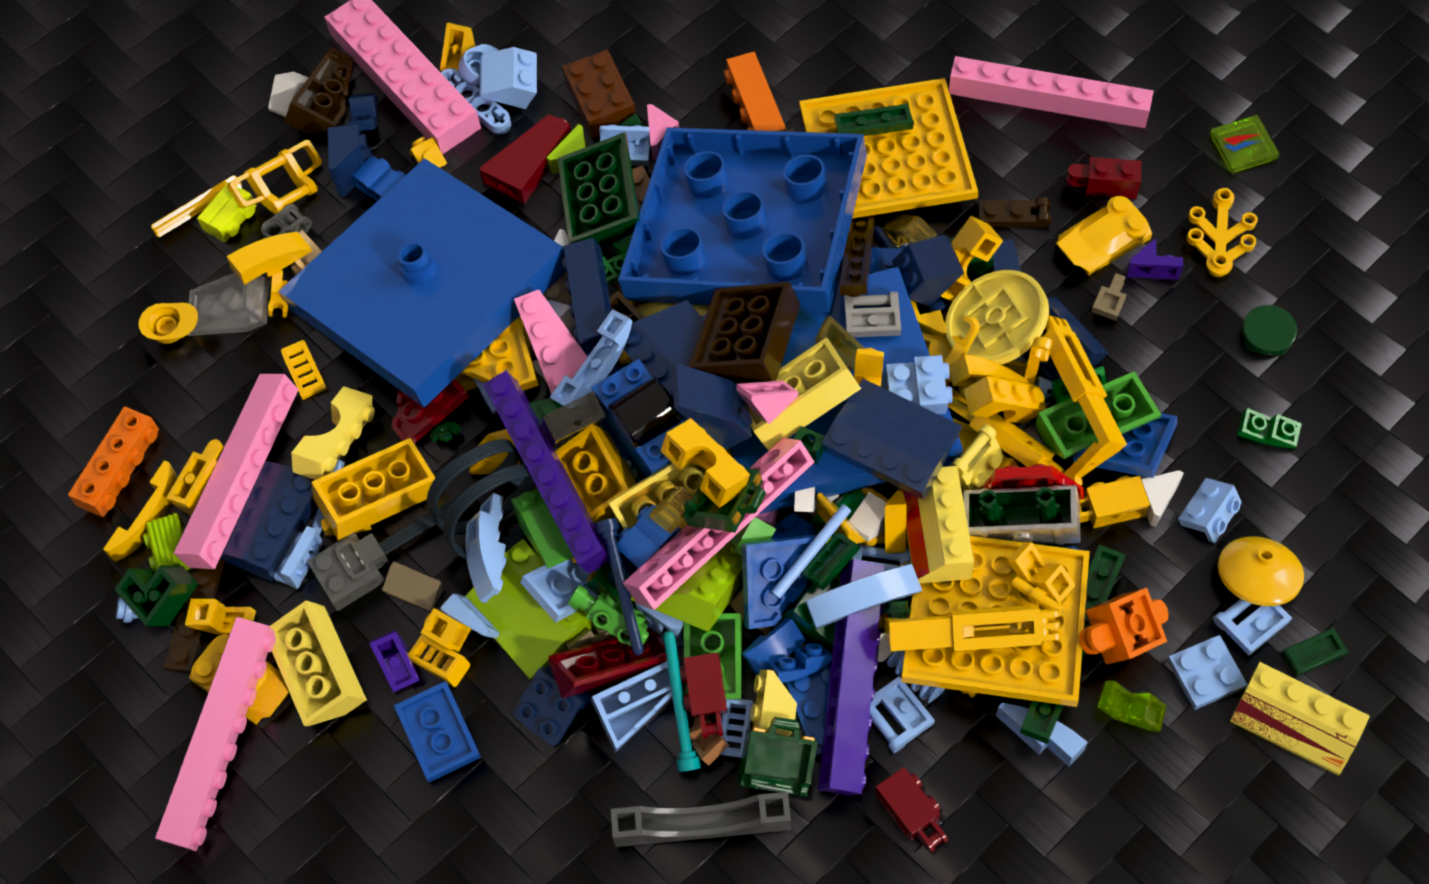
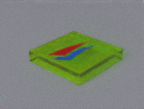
[1210,115,1279,173]

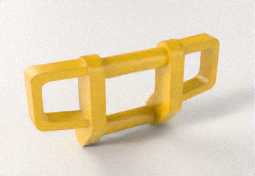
[227,140,322,214]

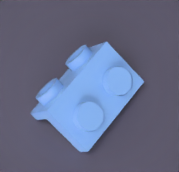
[599,125,651,166]
[1178,478,1241,543]

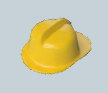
[139,303,198,344]

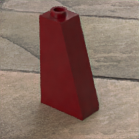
[479,114,571,204]

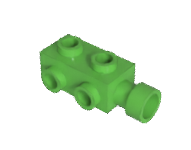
[567,585,650,646]

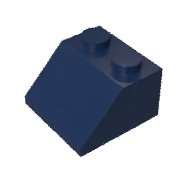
[328,124,372,197]
[892,235,964,307]

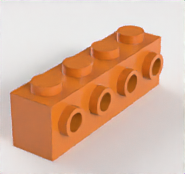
[724,51,786,132]
[68,406,159,518]

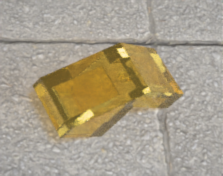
[882,214,937,247]

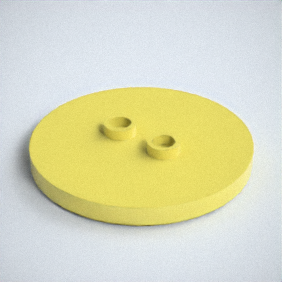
[945,270,1049,365]

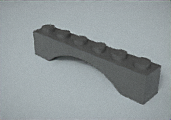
[611,792,791,847]

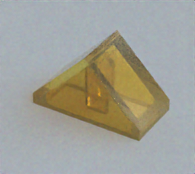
[816,316,865,371]

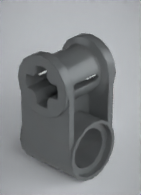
[261,204,312,239]

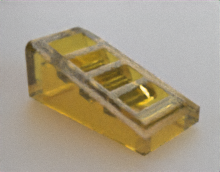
[649,485,694,533]

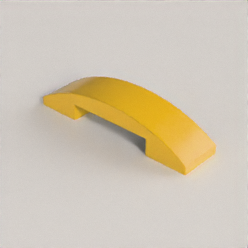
[103,460,177,562]

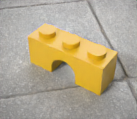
[941,216,1003,301]
[963,376,1046,424]
[661,418,750,508]

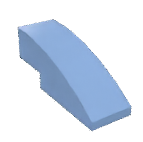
[996,703,1088,767]

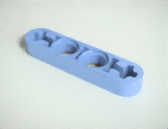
[441,68,511,134]

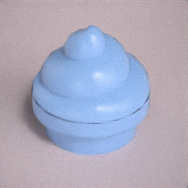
[116,597,138,623]

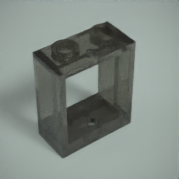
[542,392,606,450]

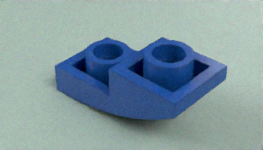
[741,618,806,675]
[768,643,832,683]

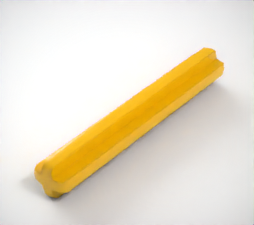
[151,175,242,237]

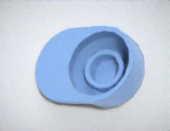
[458,44,499,87]

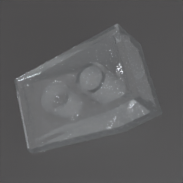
[188,273,270,336]

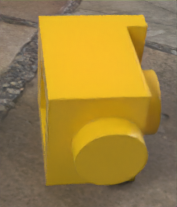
[421,608,471,652]

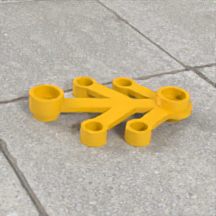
[1187,188,1258,277]

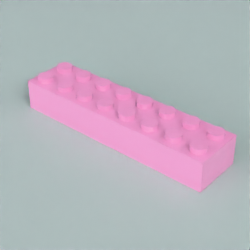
[325,0,481,155]

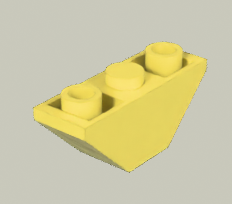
[750,670,797,736]

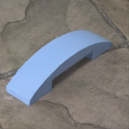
[550,309,632,410]
[806,564,922,628]

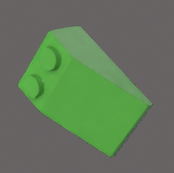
[511,489,574,568]
[684,613,743,700]

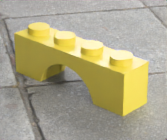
[291,386,375,480]

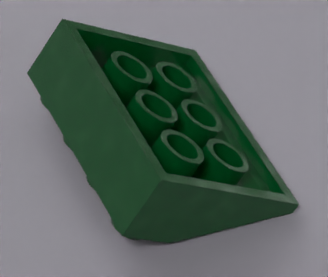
[557,132,640,249]

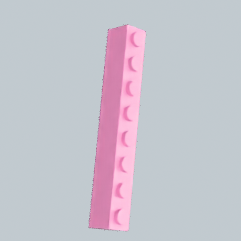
[949,56,1153,128]
[174,374,298,569]
[155,617,276,851]

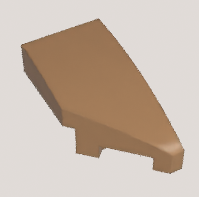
[689,716,729,765]

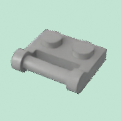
[844,292,901,338]

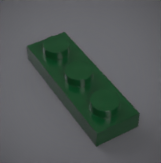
[834,104,913,136]

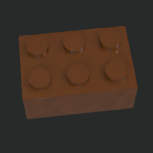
[562,50,636,139]

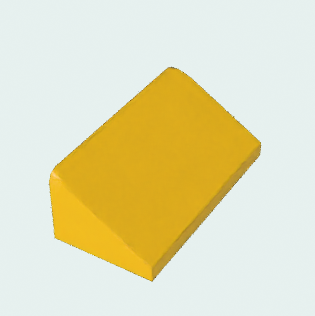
[885,490,907,553]
[816,492,864,544]

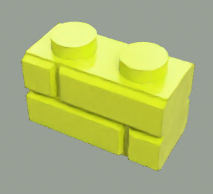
[197,182,257,243]

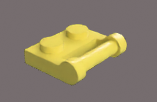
[950,424,1005,490]

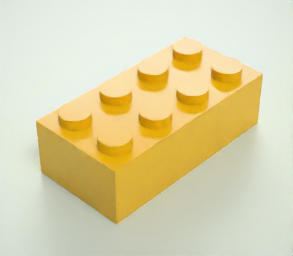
[312,438,435,540]

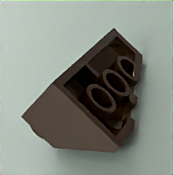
[284,47,353,134]

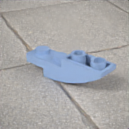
[466,493,506,603]

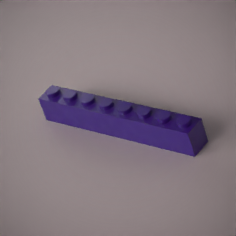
[483,370,609,574]
[818,559,885,796]

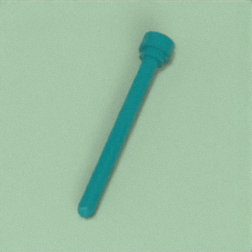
[663,631,701,771]

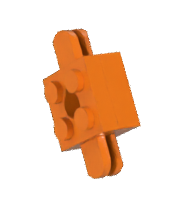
[1079,588,1168,664]

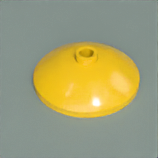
[1218,536,1304,606]

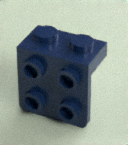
[513,665,594,746]

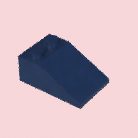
[672,363,752,450]

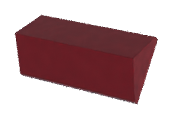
[548,628,667,699]

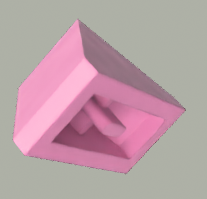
[647,104,679,160]
[736,381,798,424]

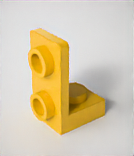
[854,348,884,387]

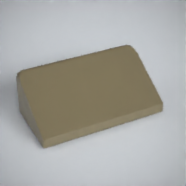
[382,561,444,612]

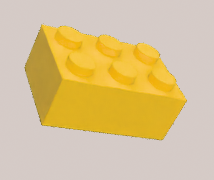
[556,424,637,523]

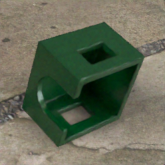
[794,426,825,465]

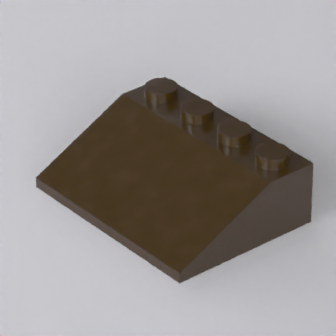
[688,282,800,384]

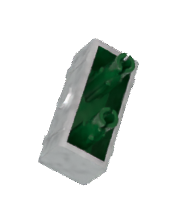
[964,485,1080,545]

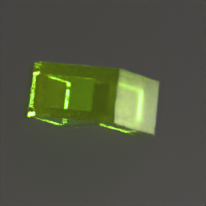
[1098,681,1167,732]

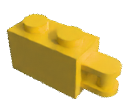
[166,439,225,515]
[1079,476,1150,529]

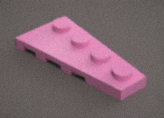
[514,290,587,395]

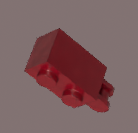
[1066,157,1142,199]
[680,653,728,739]
[875,767,948,853]

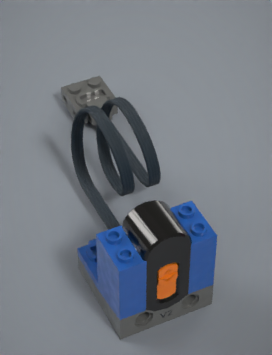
[307,359,684,611]

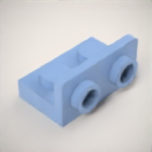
[274,526,324,589]

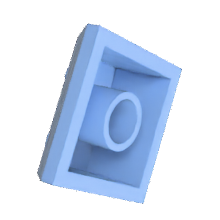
[480,47,537,109]

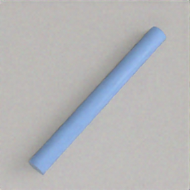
[771,504,851,599]

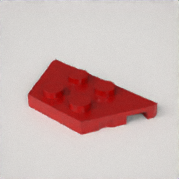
[981,464,1084,500]

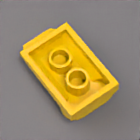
[1056,196,1152,276]
[189,633,289,725]

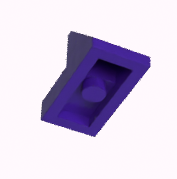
[1126,239,1183,280]
[369,630,419,692]

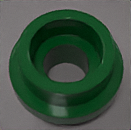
[882,600,911,619]

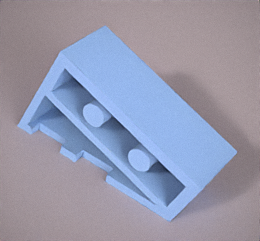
[591,662,683,753]

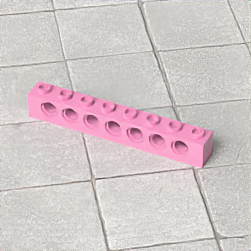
[623,438,814,610]

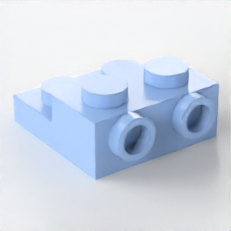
[886,355,952,414]

